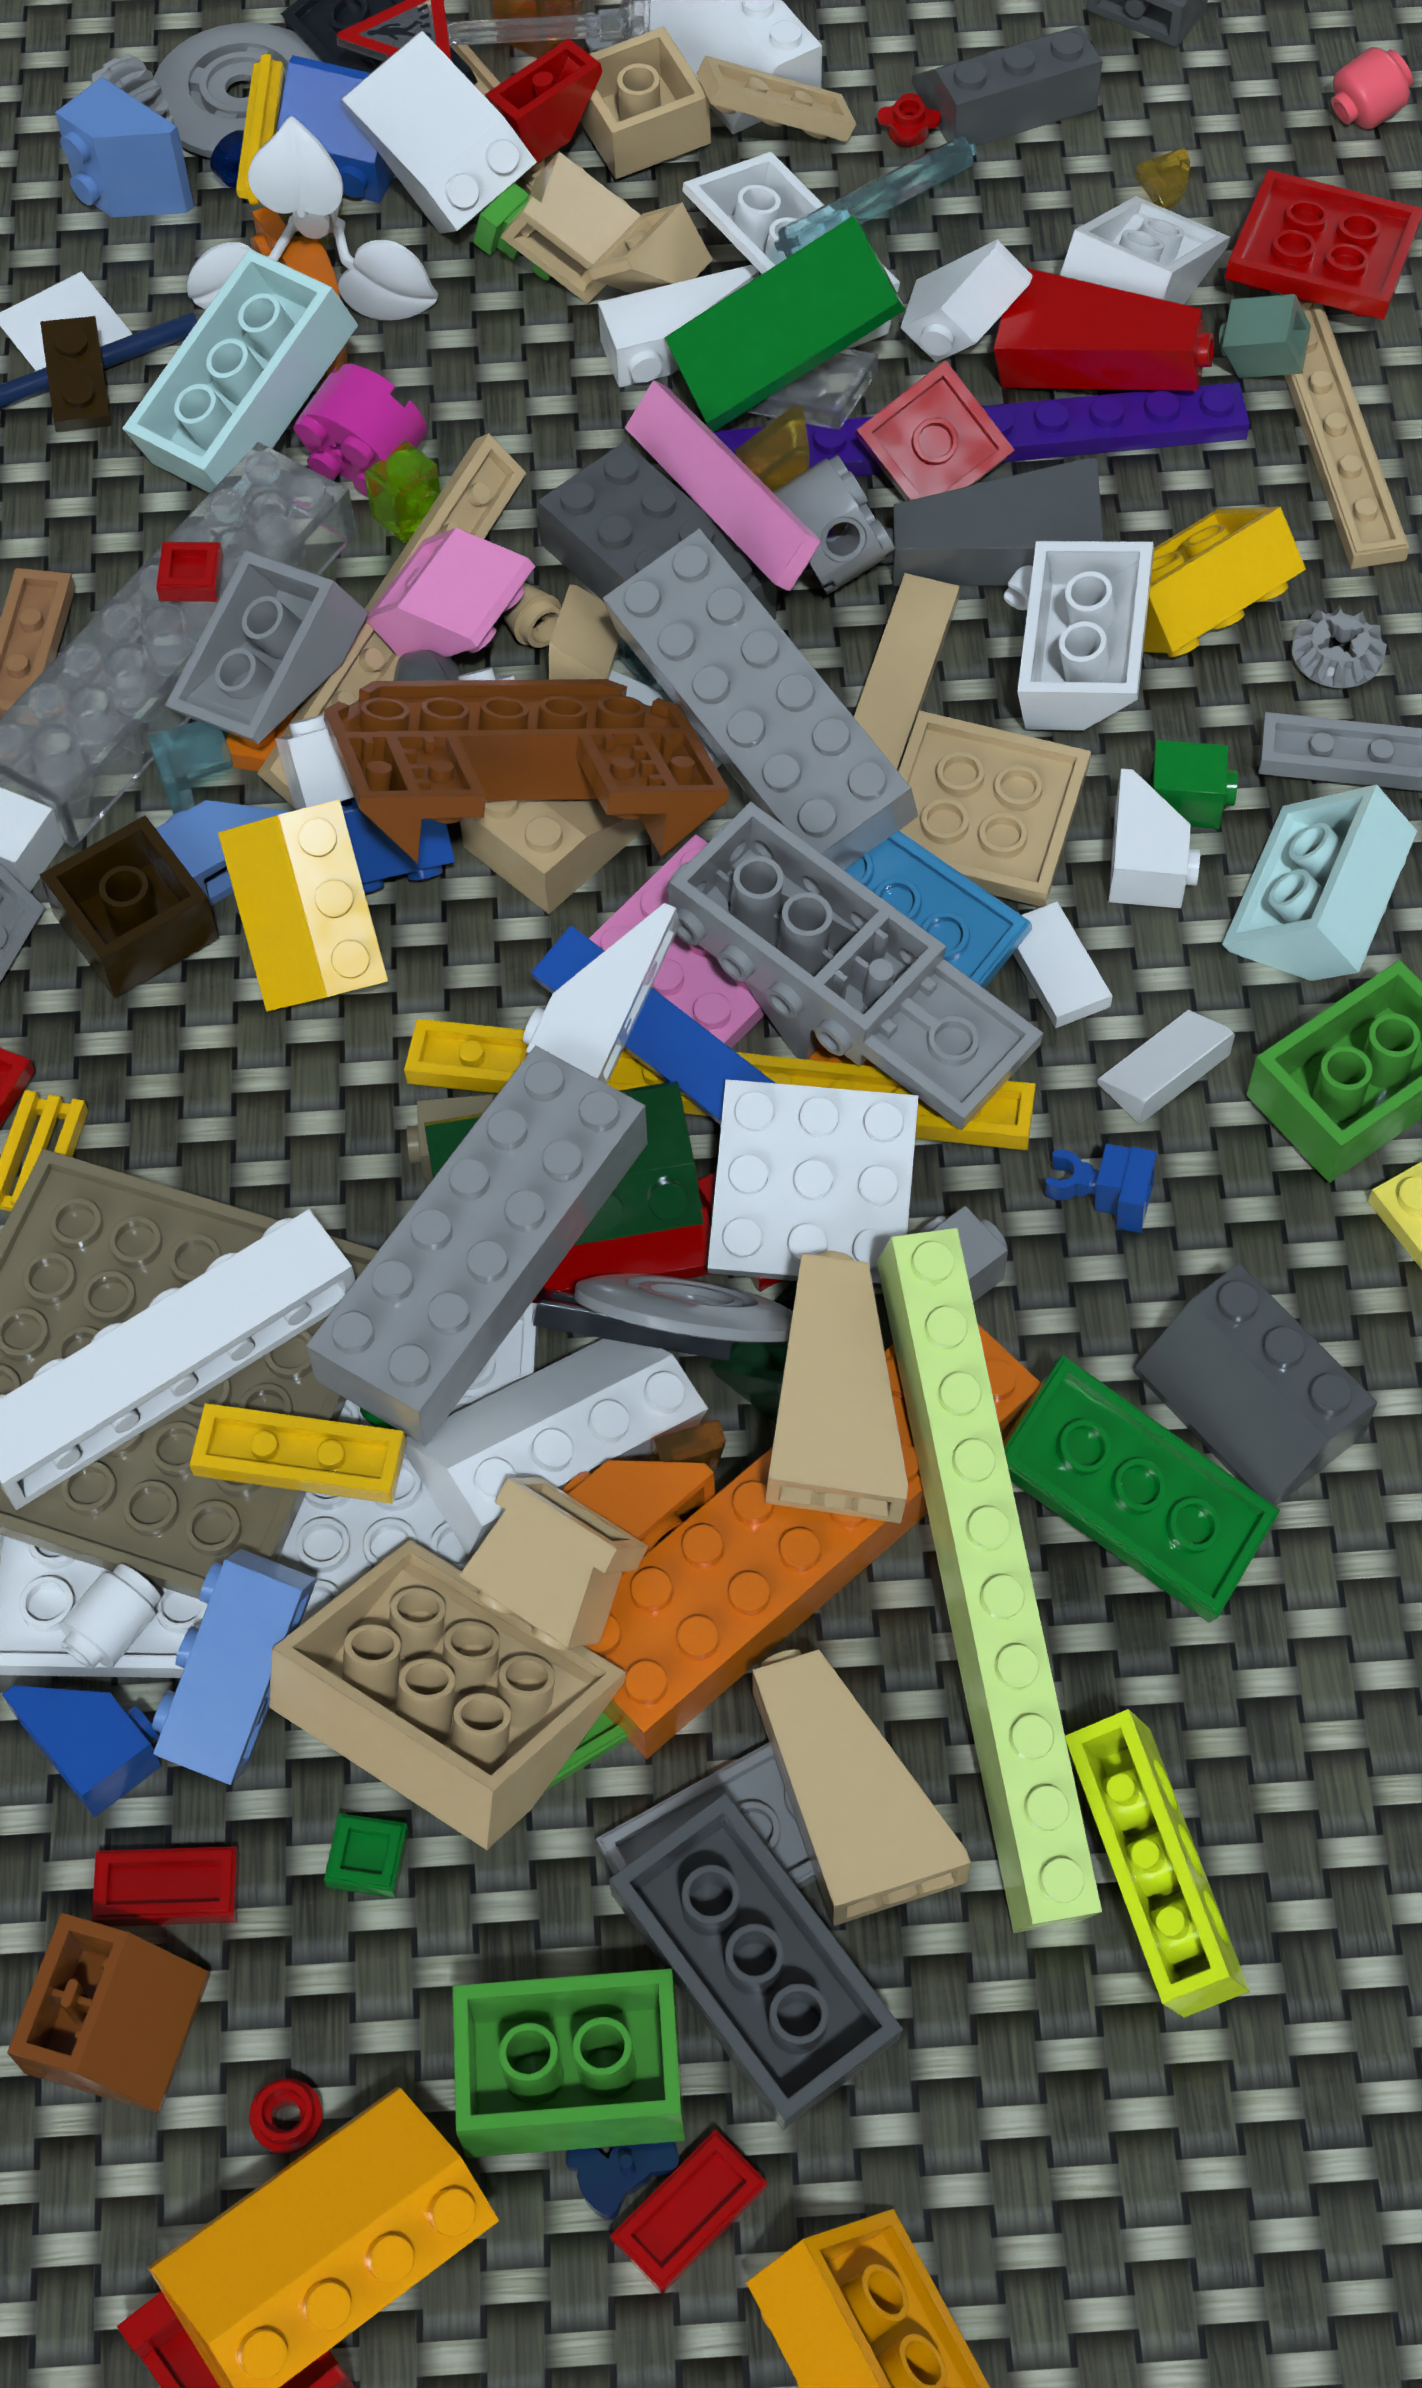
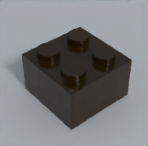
[39,815,219,998]

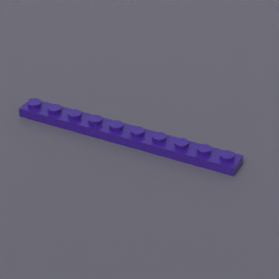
[712,382,1250,485]

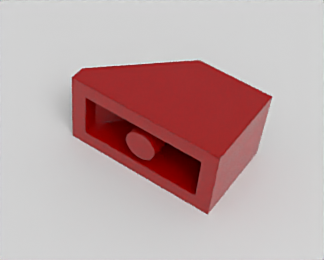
[485,38,603,167]

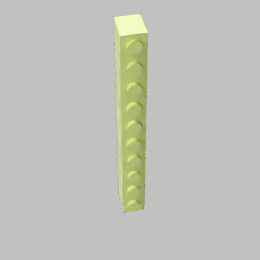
[877,1228,1102,1933]

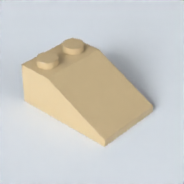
[460,799,645,914]

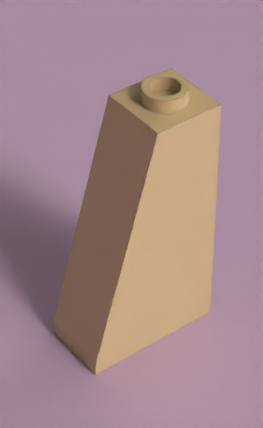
[765,1251,908,1523]
[752,1649,971,1926]

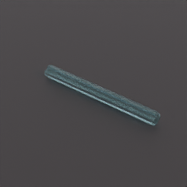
[774,136,978,258]

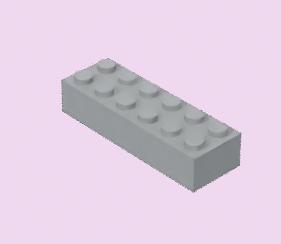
[603,528,918,870]
[306,1045,648,1446]

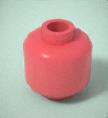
[1331,47,1413,130]

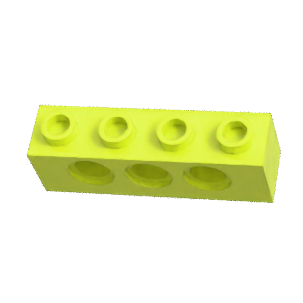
[1065,1709,1250,2018]

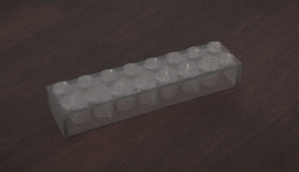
[0,442,357,848]

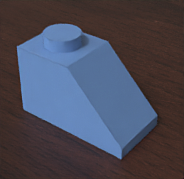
[156,800,289,906]

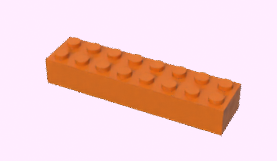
[584,1324,1041,1760]

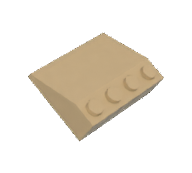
[269,1539,626,1850]

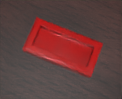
[92,1847,240,1927]
[610,2129,768,2295]

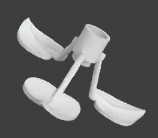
[187,116,438,321]

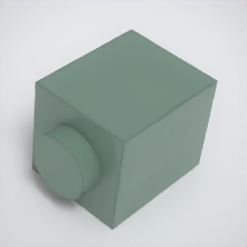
[1219,294,1311,378]

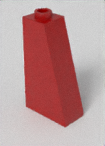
[994,267,1214,391]

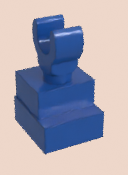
[1045,1144,1157,1234]

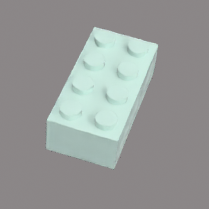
[122,248,358,505]

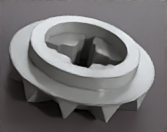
[1291,605,1387,688]

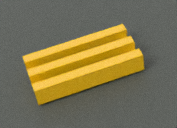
[0,1090,88,1212]

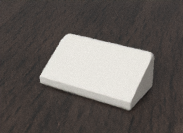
[1097,1010,1235,1124]

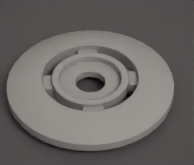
[154,22,322,161]
[574,1273,793,1342]

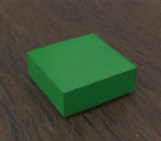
[324,1813,409,1898]

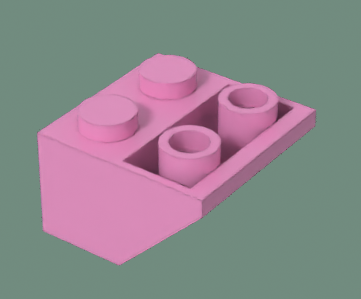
[365,528,535,658]

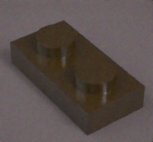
[40,316,111,432]

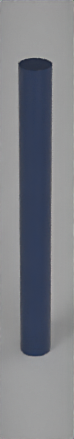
[0,312,198,409]

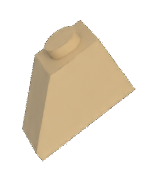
[588,202,713,294]

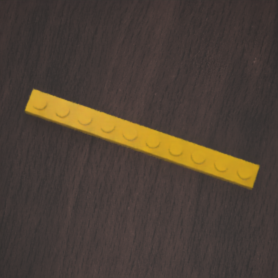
[404,1019,1036,1151]

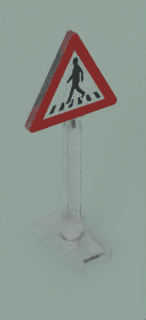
[337,0,651,62]

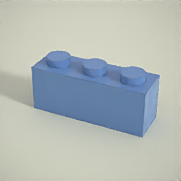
[152,1549,317,1785]

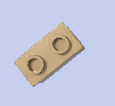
[500,152,641,304]
[459,1477,648,1651]

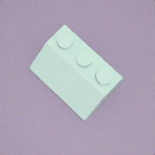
[1222,784,1417,981]

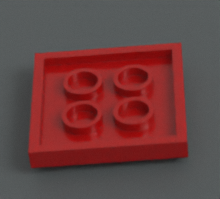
[1225,169,1422,320]

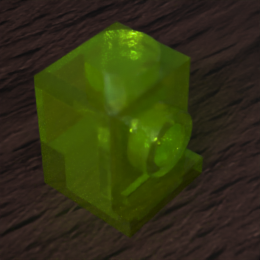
[364,441,441,545]

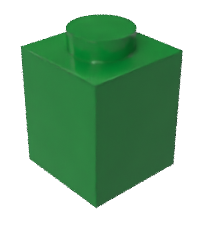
[1149,740,1238,829]

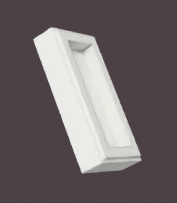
[1013,901,1112,1029]

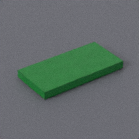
[664,215,906,431]
[1003,1355,1280,1622]

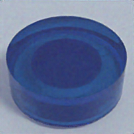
[210,130,244,187]

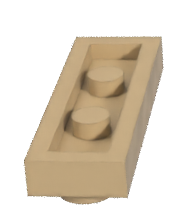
[696,55,857,142]

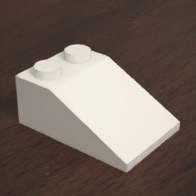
[339,31,537,234]
[1060,196,1230,305]

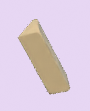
[549,584,622,680]

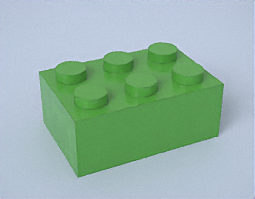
[1246,959,1422,1183]
[453,1969,685,2158]

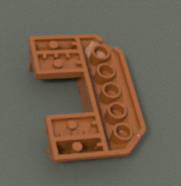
[324,679,729,864]

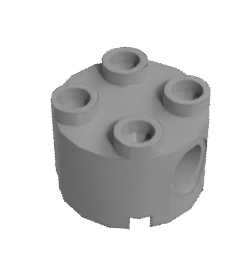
[773,455,895,595]

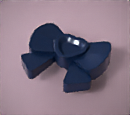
[566,2142,681,2220]

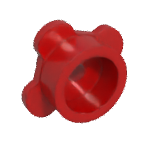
[877,93,941,147]

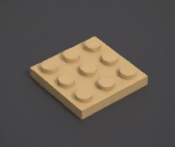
[898,710,1091,907]

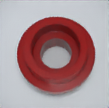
[249,2078,323,2155]

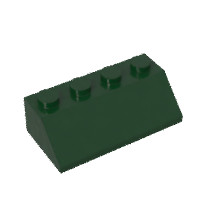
[424,1081,704,1246]

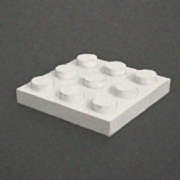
[708,1079,919,1288]

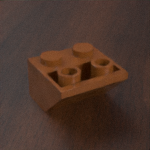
[7,1913,210,2114]

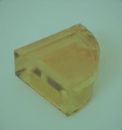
[1136,148,1190,210]

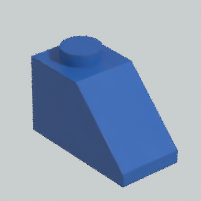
[2,1685,161,1818]

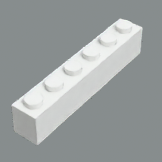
[0,1209,356,1511]

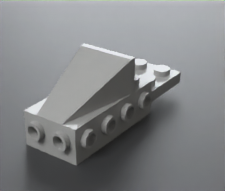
[667,801,1043,1130]

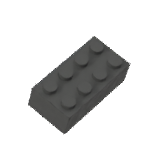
[538,441,776,620]
[609,1793,903,2131]

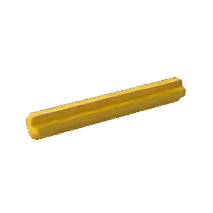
[236,54,284,205]

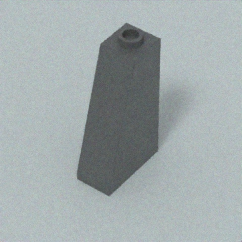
[882,458,1103,586]

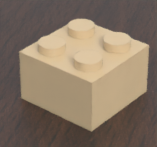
[580,26,711,179]

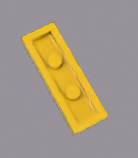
[189,1403,407,1504]

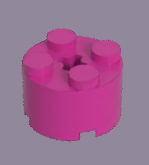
[293,364,427,500]

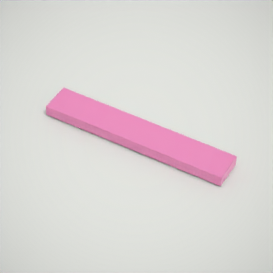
[625,380,821,591]

